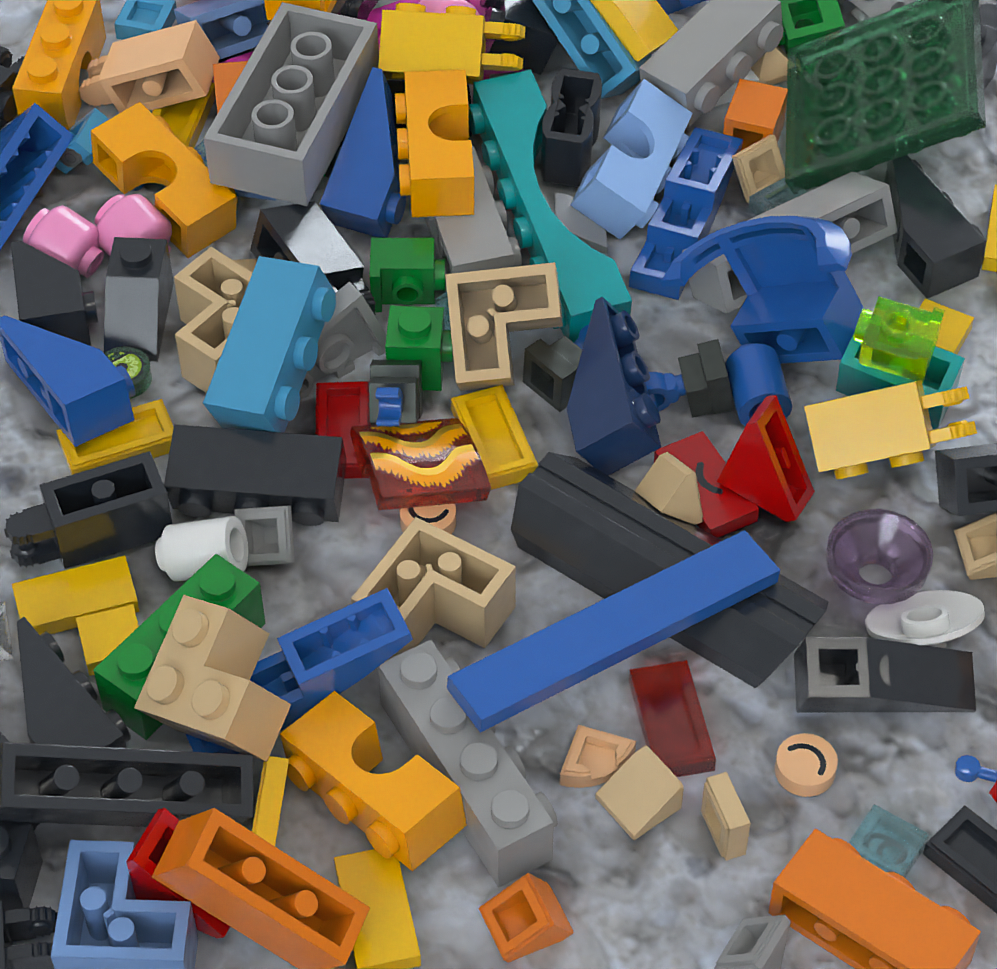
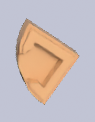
[560,725,636,788]

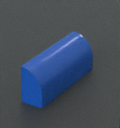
[0,103,74,250]

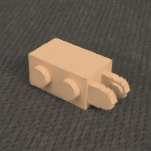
[79,20,220,113]

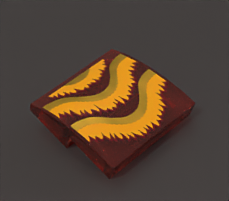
[350,418,491,511]

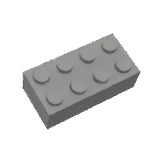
[204,2,379,206]

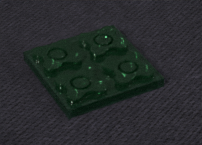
[785,0,986,194]

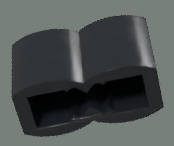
[540,68,602,187]

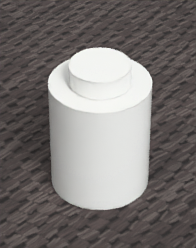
[155,516,248,582]

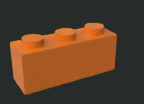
[152,808,370,969]
[768,828,981,969]

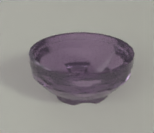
[826,509,933,605]

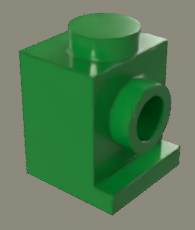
[778,0,845,58]
[369,238,445,312]

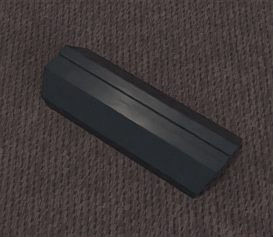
[511,452,829,688]

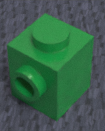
[385,305,454,391]

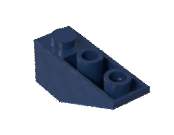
[567,296,661,476]

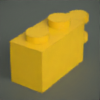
[378,3,525,85]
[804,380,977,480]

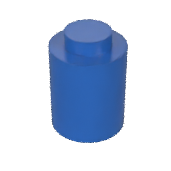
[725,343,792,426]

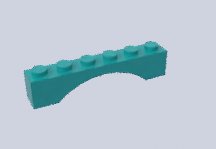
[468,69,632,343]

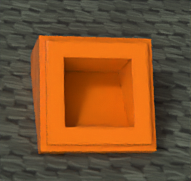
[478,873,574,963]

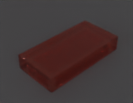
[628,660,716,777]

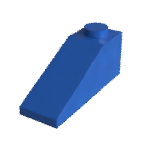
[319,67,406,238]
[0,315,135,447]

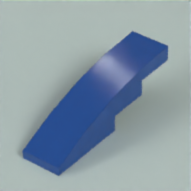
[628,127,743,300]
[186,588,413,754]

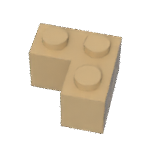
[174,247,252,393]
[445,262,563,391]
[351,517,516,658]
[134,595,291,762]

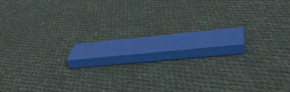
[447,530,780,733]

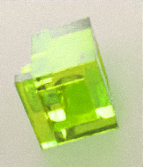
[853,296,945,383]

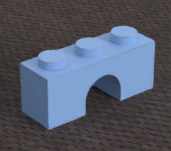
[570,79,693,240]

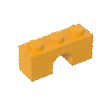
[12,0,106,130]
[395,70,474,217]
[91,102,238,258]
[280,691,467,871]

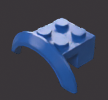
[660,216,868,364]

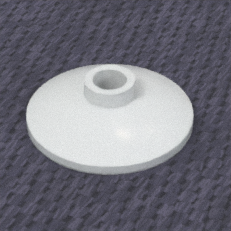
[865,590,985,648]

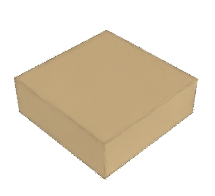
[701,772,751,861]

